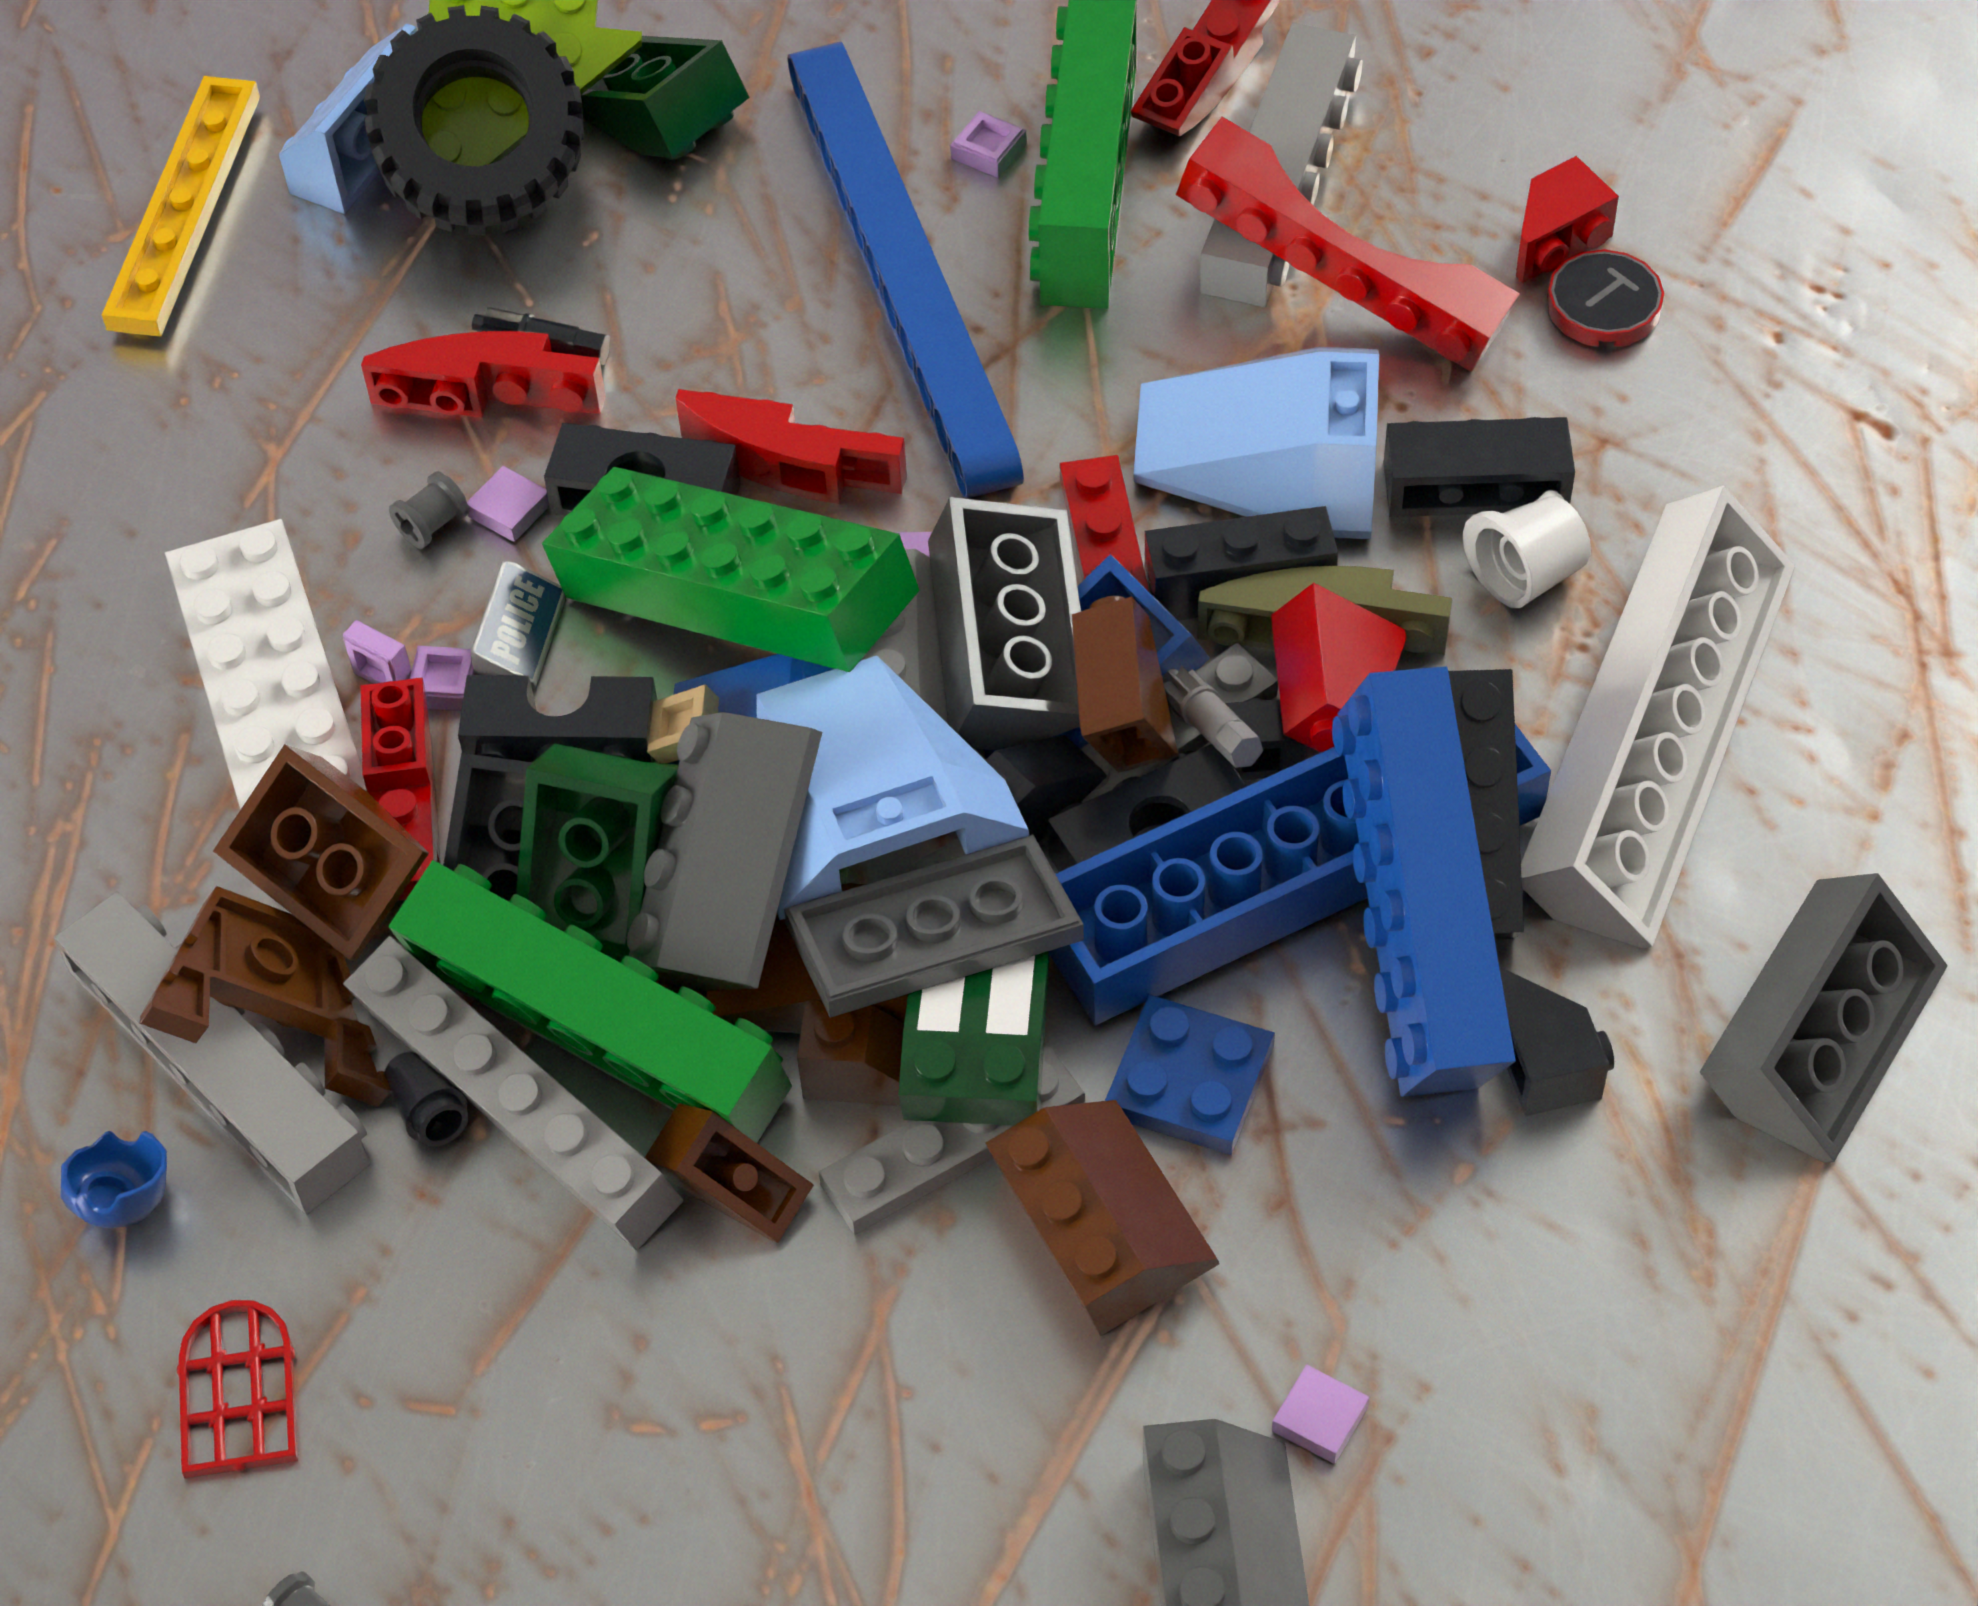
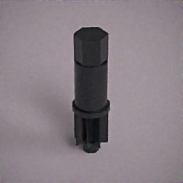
[472,307,610,365]

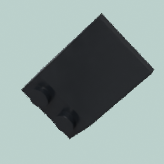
[443,753,532,901]

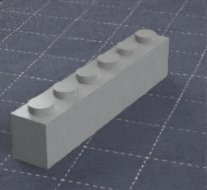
[1200,22,1363,307]
[54,891,370,1216]
[343,936,683,1251]

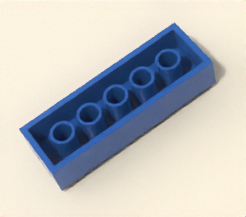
[1332,666,1516,1097]

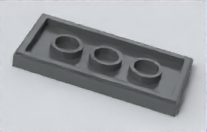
[784,835,1084,1017]

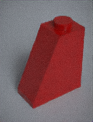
[1271,582,1406,752]

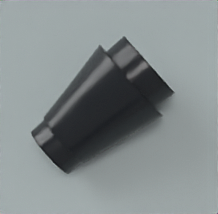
[384,1052,468,1147]

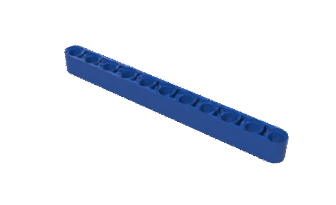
[787,41,1024,499]

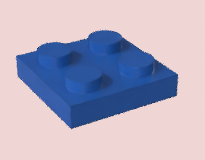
[1105,994,1275,1156]

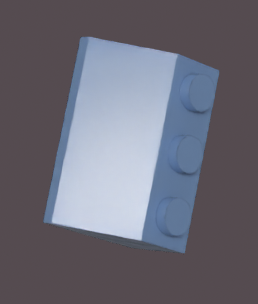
[279,24,417,214]

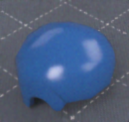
[61,1131,167,1228]

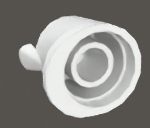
[1463,490,1591,608]

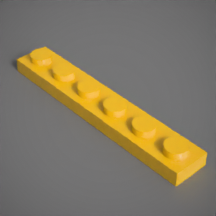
[102,76,260,337]

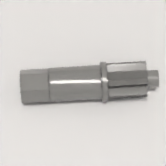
[1163,665,1263,768]

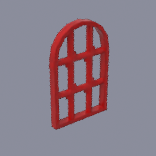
[176,1300,298,1478]

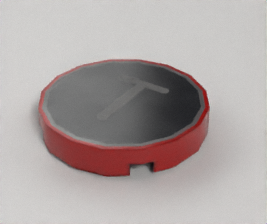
[1547,249,1664,347]

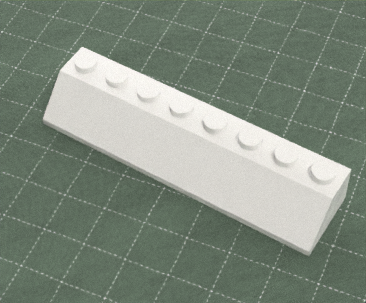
[1521,485,1795,949]

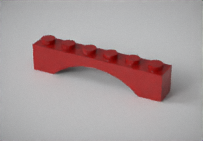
[1175,116,1520,372]

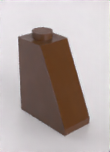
[1072,596,1179,773]

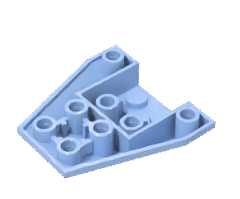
[1133,347,1379,539]
[756,656,1029,920]

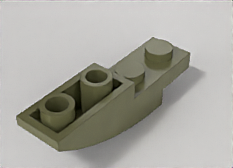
[1197,566,1452,655]

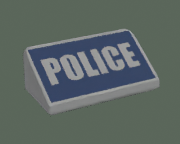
[470,560,566,688]

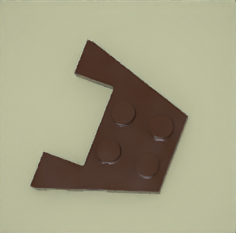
[140,886,391,1107]

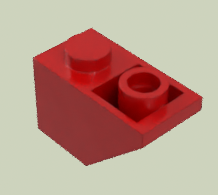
[1516,156,1619,283]

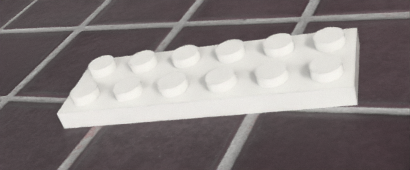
[165,519,366,809]

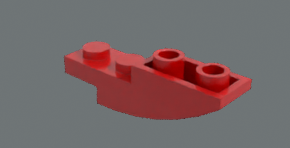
[1131,0,1281,136]
[361,331,606,418]
[675,389,907,504]
[360,677,441,901]

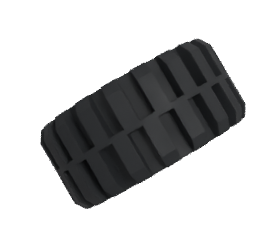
[364,5,584,235]

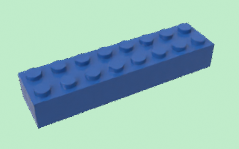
[1050,724,1551,1025]

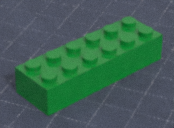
[1028,0,1137,309]
[542,467,920,672]
[388,860,792,1143]

